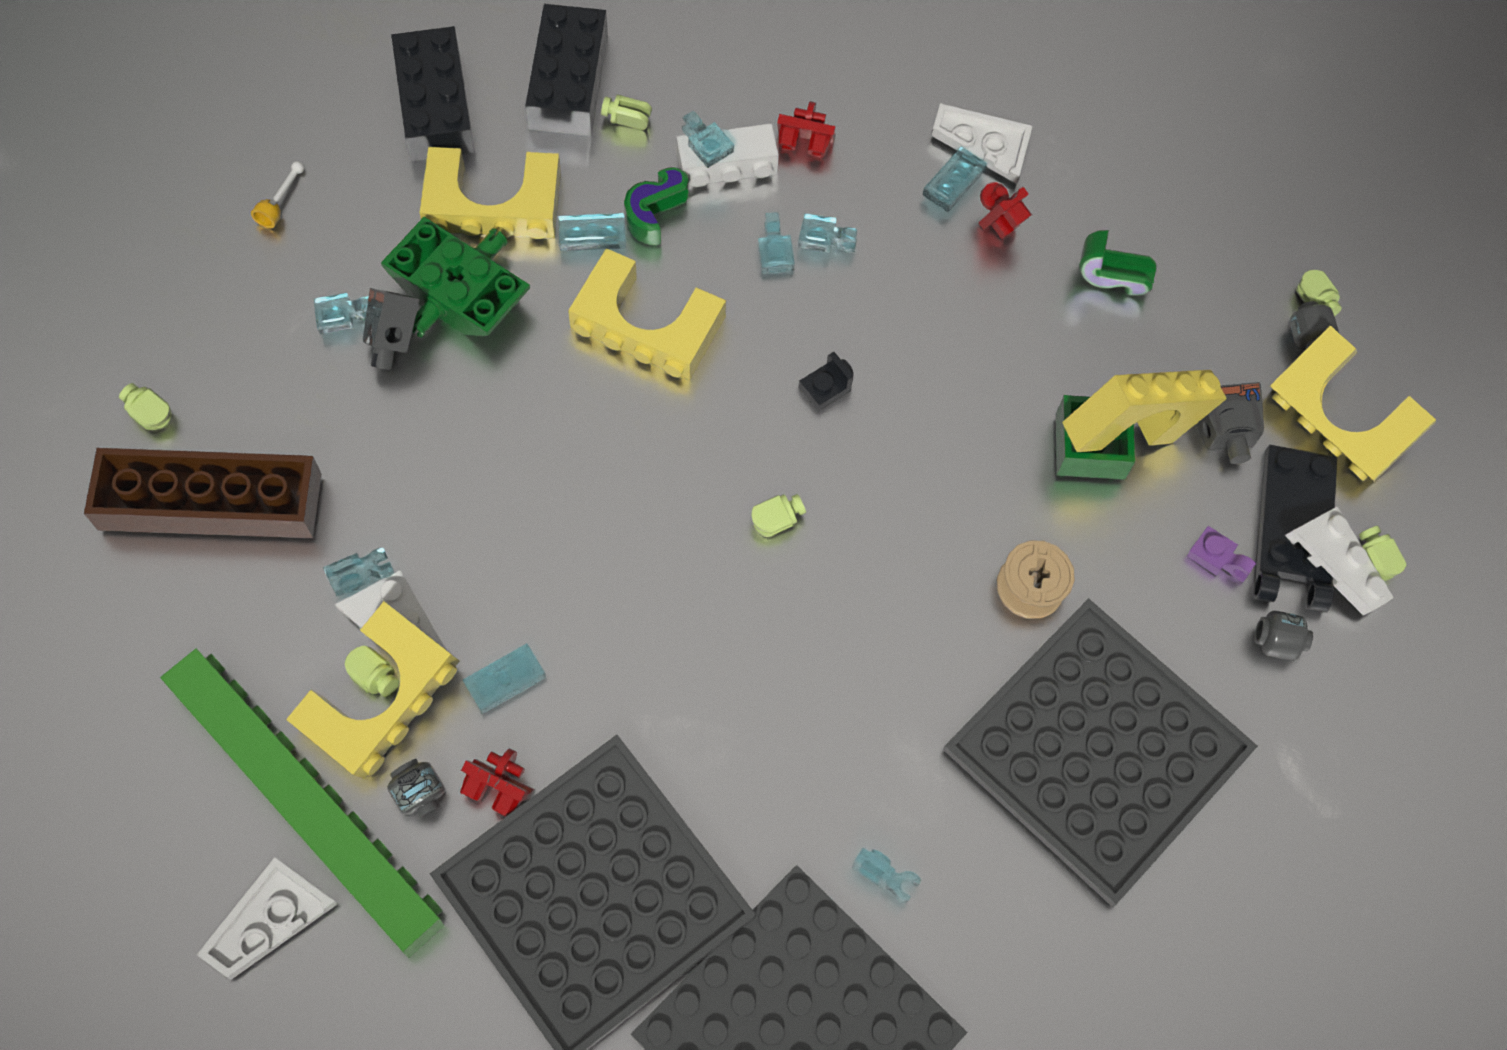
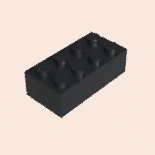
[525,4,608,136]
[391,26,475,162]

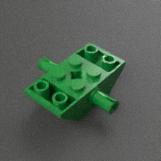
[381,217,530,338]

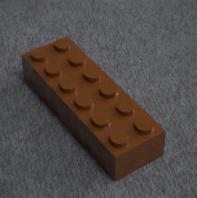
[84,448,322,538]

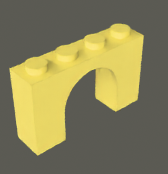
[419,147,561,239]
[568,248,726,380]
[1270,326,1436,482]
[1062,370,1227,452]
[286,601,460,779]

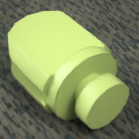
[601,94,652,130]
[1296,270,1342,316]
[119,383,172,433]
[751,494,806,537]
[1359,526,1407,581]
[345,646,399,697]

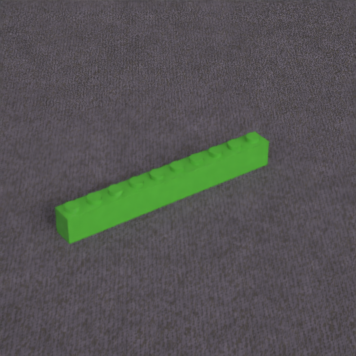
[160,648,445,958]

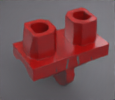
[777,101,836,158]
[978,182,1032,239]
[460,748,535,817]

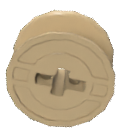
[997,540,1075,618]

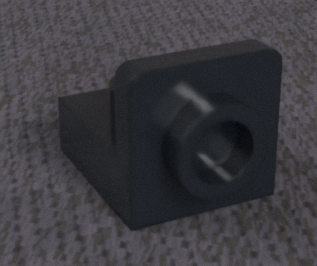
[798,352,854,412]

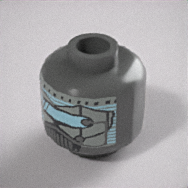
[1289,301,1339,350]
[1255,610,1313,661]
[387,758,445,818]

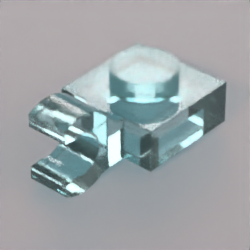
[682,111,734,168]
[758,212,795,273]
[798,213,857,253]
[314,293,369,334]
[323,548,394,596]
[852,847,922,904]

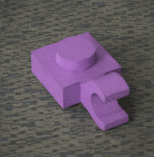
[1187,526,1256,582]

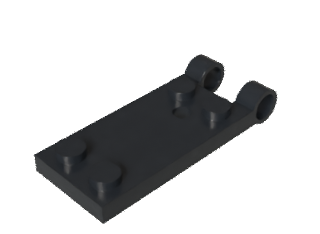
[1253,444,1338,612]

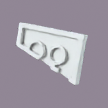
[931,103,1032,184]
[1285,507,1394,615]
[335,570,445,649]
[197,857,338,980]

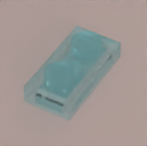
[922,146,987,212]
[558,213,626,251]
[463,643,546,714]

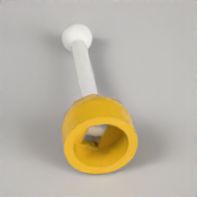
[251,161,304,229]

